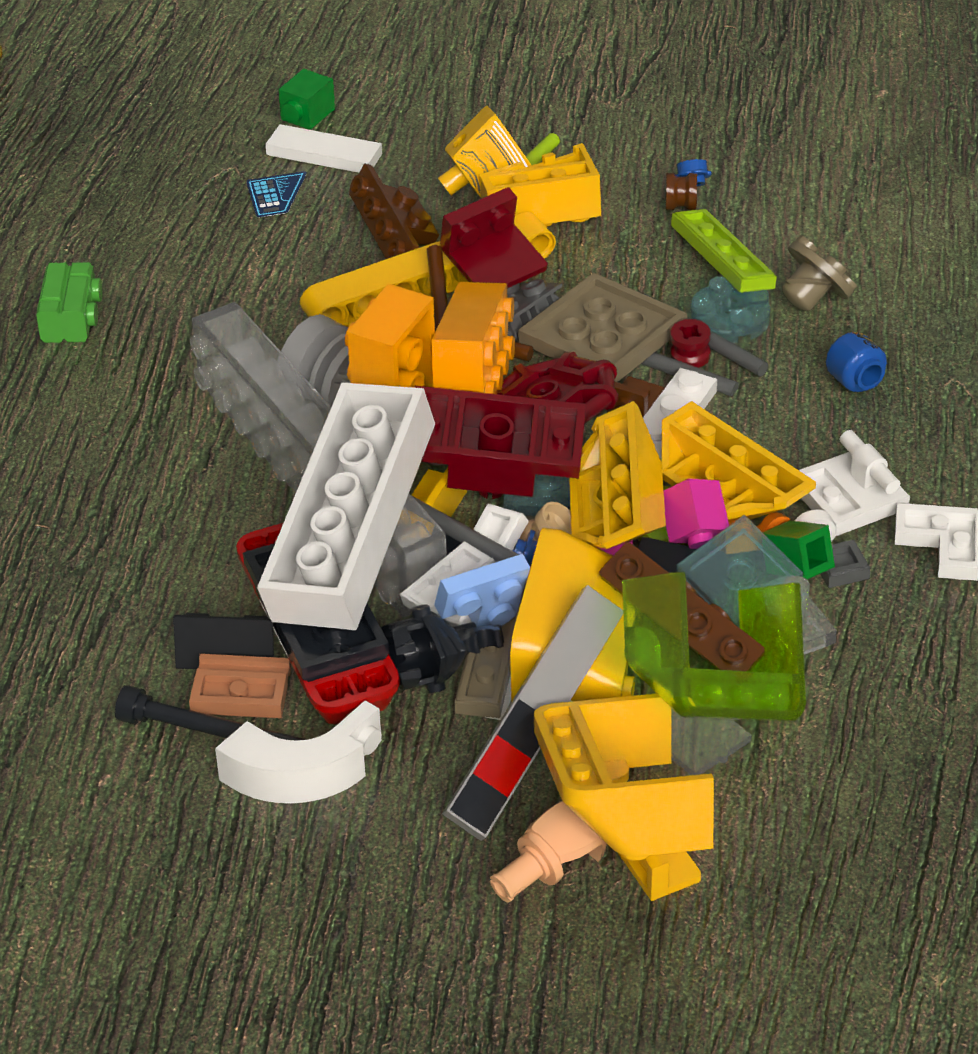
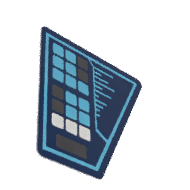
[246,171,307,217]

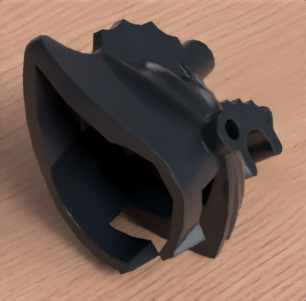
[381,604,504,693]

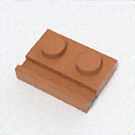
[189,654,291,718]

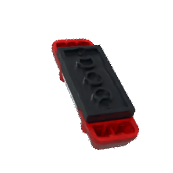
[236,523,400,725]

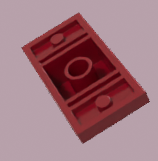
[415,385,586,499]

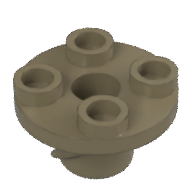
[782,235,857,311]

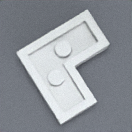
[895,503,978,581]

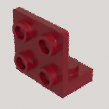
[440,187,548,289]

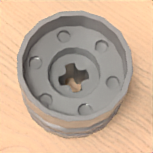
[277,314,350,414]

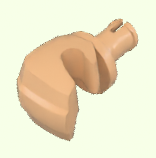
[490,801,606,903]

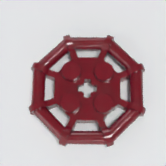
[497,352,618,425]

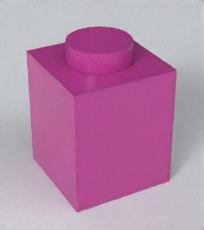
[664,478,730,549]

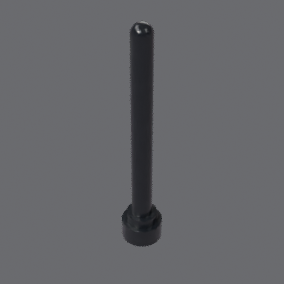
[115,685,308,741]

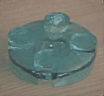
[690,276,771,343]

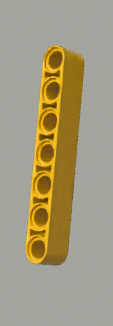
[300,212,556,327]

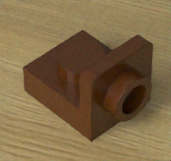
[607,376,665,417]

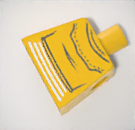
[438,106,531,198]

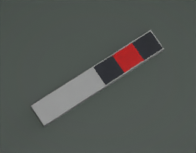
[442,585,625,841]

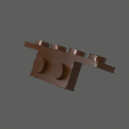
[349,163,439,259]
[600,542,765,684]

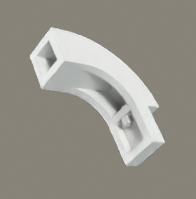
[215,700,382,803]

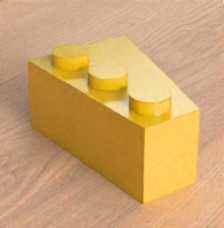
[479,143,601,227]

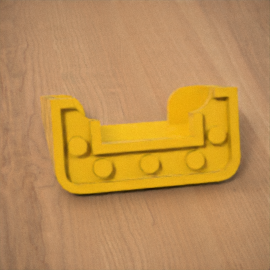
[510,527,645,702]

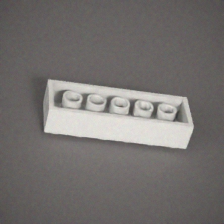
[257,383,435,630]

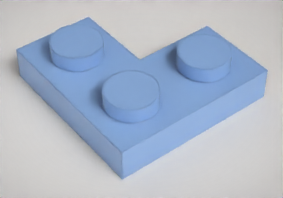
[434,554,530,627]

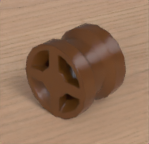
[666,173,697,210]

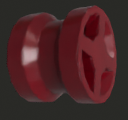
[670,319,711,368]

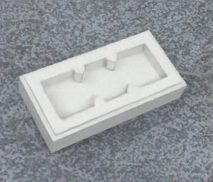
[400,541,495,616]

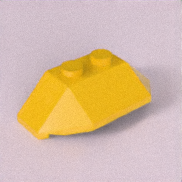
[569,401,666,549]
[661,401,816,520]

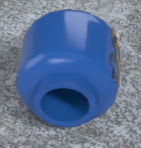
[825,332,887,393]

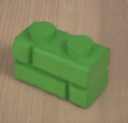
[36,262,102,343]

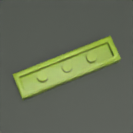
[671,209,777,293]

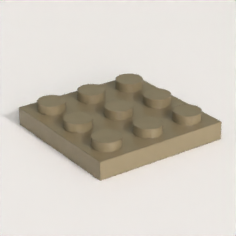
[518,273,687,382]

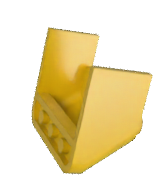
[534,692,714,860]

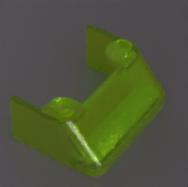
[622,572,806,722]

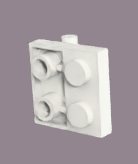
[799,430,910,536]

